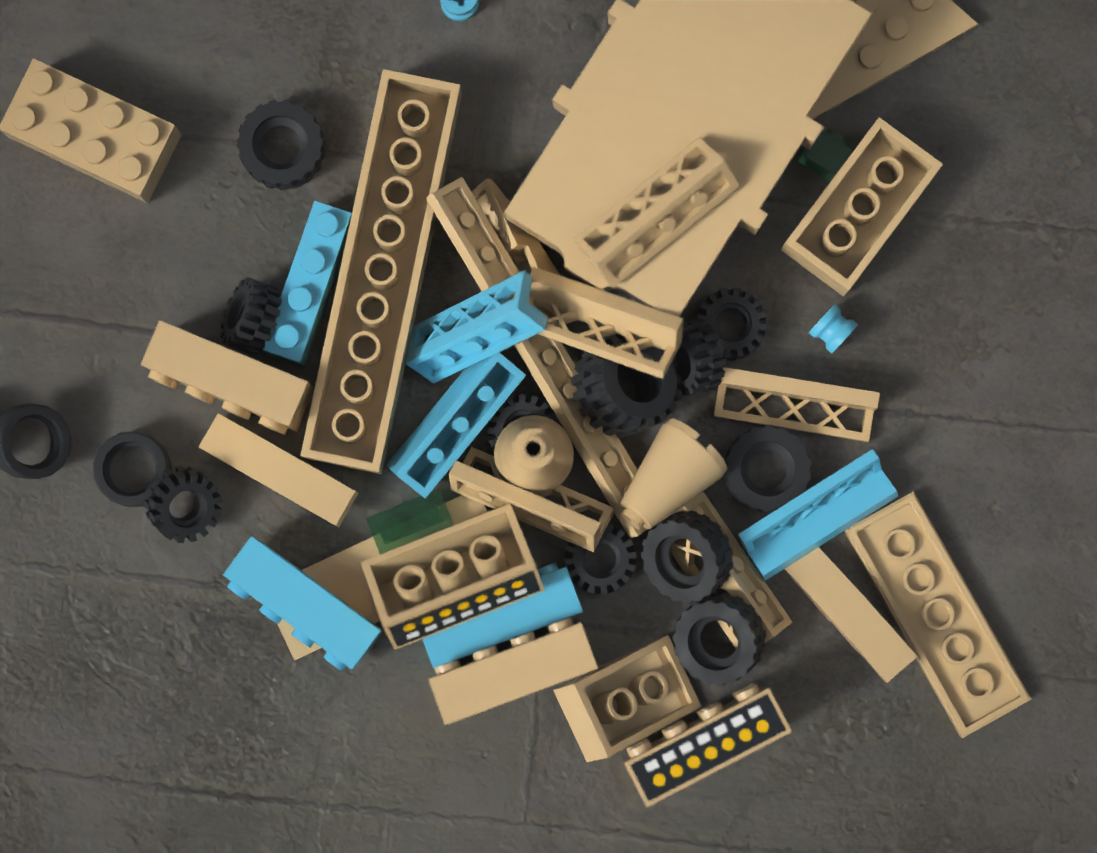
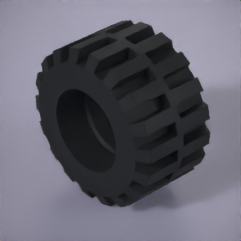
[572,334,682,438]

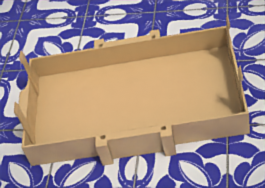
[504,0,872,317]

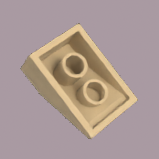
[553,635,702,762]

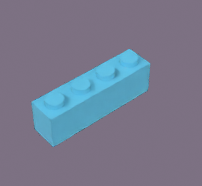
[263,201,352,367]
[386,352,526,498]
[223,536,383,671]
[422,563,583,668]

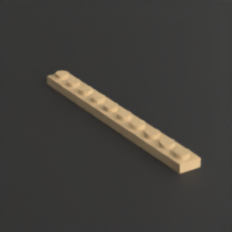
[426,177,647,539]

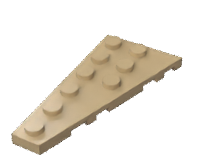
[807,0,978,120]

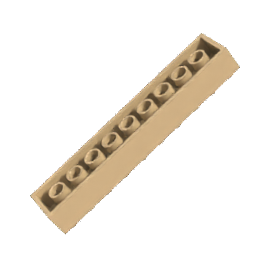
[300,69,462,475]

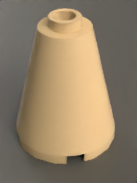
[494,415,574,495]
[620,418,728,530]

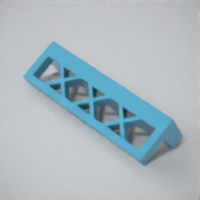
[405,271,548,383]
[738,449,898,581]

